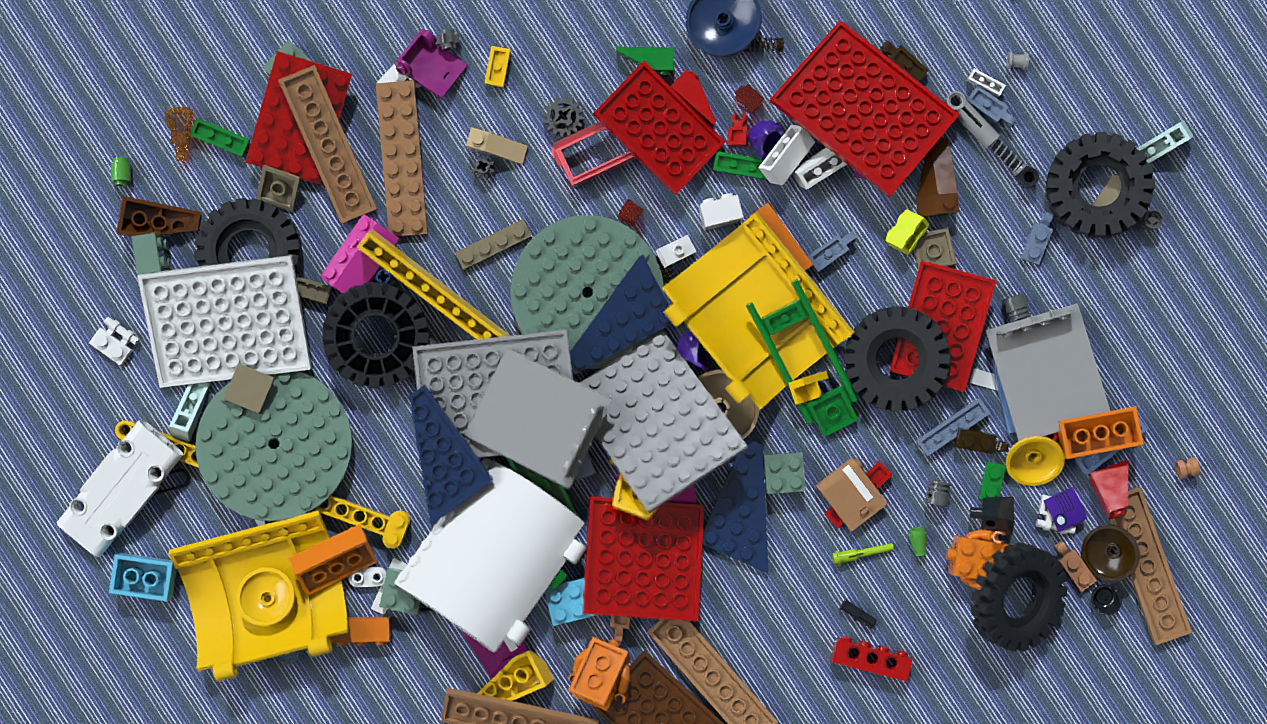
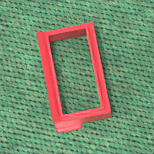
[551,122,637,188]

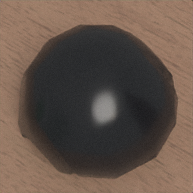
[1091,584,1122,615]

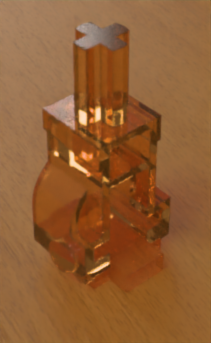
[165,106,194,161]

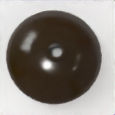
[1082,524,1140,582]

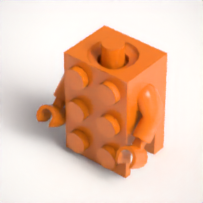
[946,529,1009,590]
[568,637,631,712]

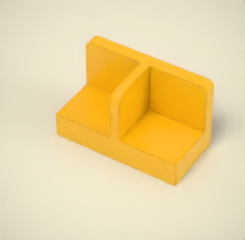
[788,371,828,405]

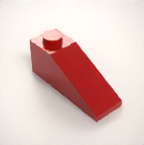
[671,70,716,128]

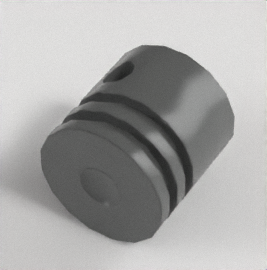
[1002,293,1032,322]
[925,480,952,507]

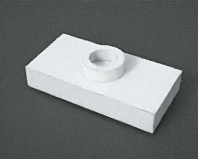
[656,235,697,268]

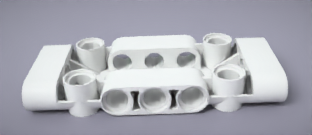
[57,419,183,557]

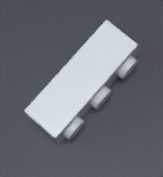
[967,69,1006,98]

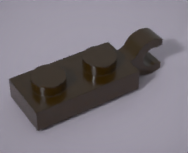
[880,40,929,82]
[954,428,1009,454]

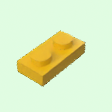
[485,46,511,88]

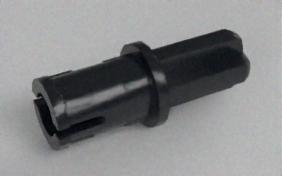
[839,599,877,629]

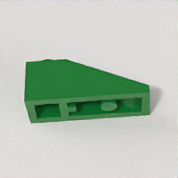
[616,46,674,77]

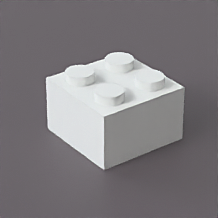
[699,193,743,231]

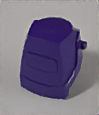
[748,120,784,161]
[677,331,712,372]

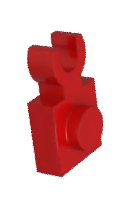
[727,113,749,147]

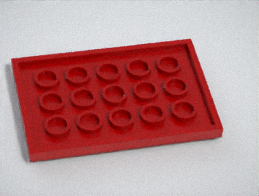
[245,51,352,185]
[592,61,726,195]
[890,260,997,392]

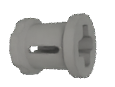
[1006,52,1029,70]

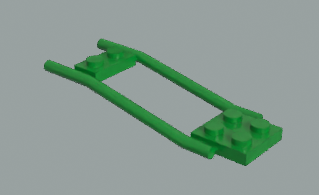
[746,279,859,437]

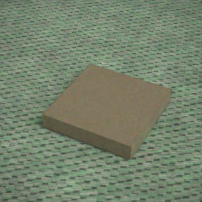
[913,227,957,269]
[223,363,275,414]

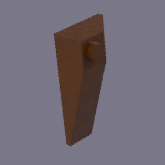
[916,138,959,217]
[116,196,201,237]

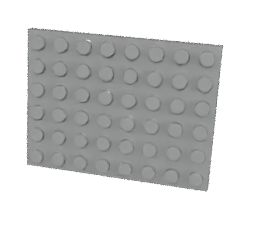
[413,330,573,457]
[579,330,748,513]

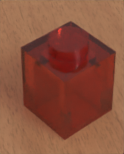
[734,84,764,116]

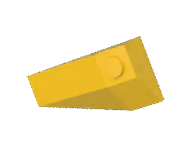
[477,650,554,701]

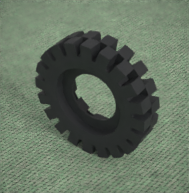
[1046,132,1155,239]
[194,198,303,275]
[970,543,1067,652]

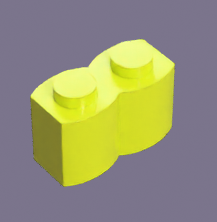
[885,210,929,255]

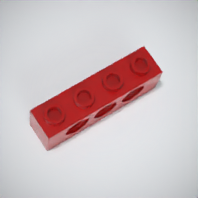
[830,636,913,682]

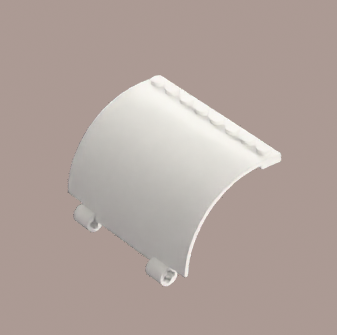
[394,457,587,652]

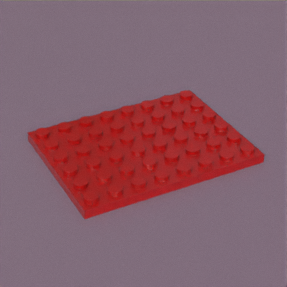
[769,20,960,198]

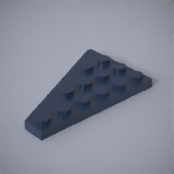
[570,255,673,375]
[409,385,494,525]
[702,438,768,573]

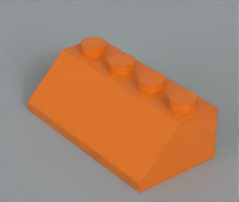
[1058,406,1144,459]
[288,524,378,596]

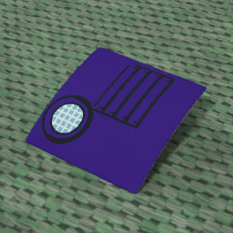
[1044,487,1087,532]

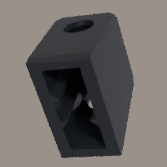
[969,497,1015,535]

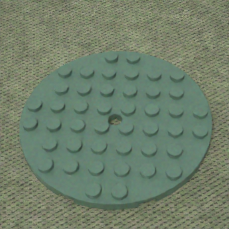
[510,215,664,369]
[196,371,352,522]

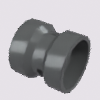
[1139,210,1164,231]

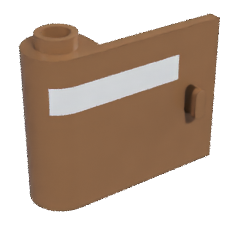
[815,457,888,532]

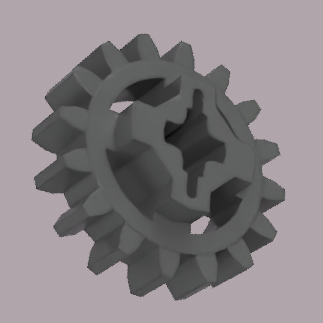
[542,96,584,138]

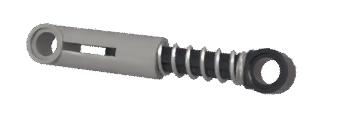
[944,91,1039,189]

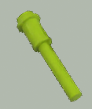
[832,543,894,566]

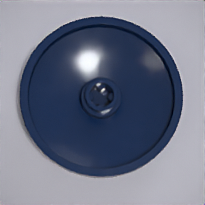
[685,0,762,58]

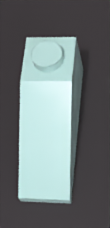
[1137,120,1193,163]
[169,382,210,442]

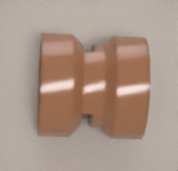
[1174,457,1200,480]

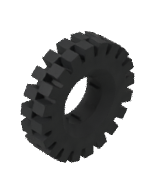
[322,282,429,389]
[844,306,951,411]

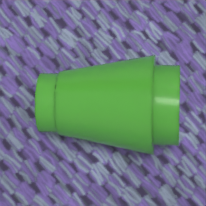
[908,527,927,556]

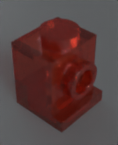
[617,199,644,228]

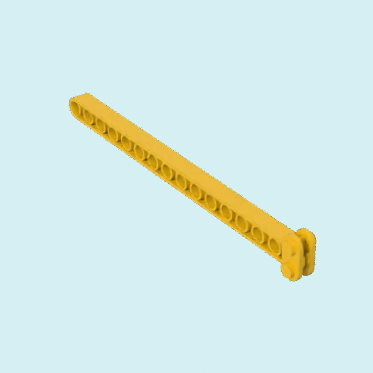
[115,421,410,549]

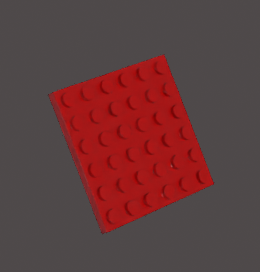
[582,496,704,621]

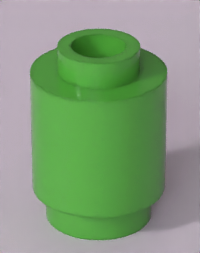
[111,157,131,187]

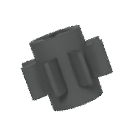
[436,29,460,51]
[472,156,495,179]

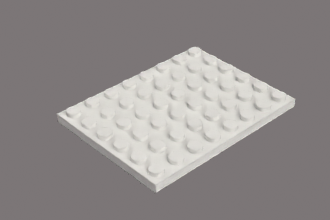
[137,255,312,388]

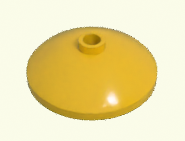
[1006,436,1065,486]
[236,568,295,626]

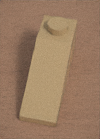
[466,127,528,165]

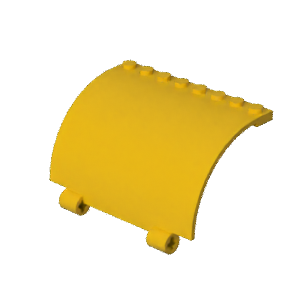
[662,212,854,409]
[169,510,348,682]

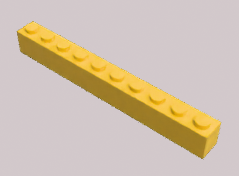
[357,229,511,340]

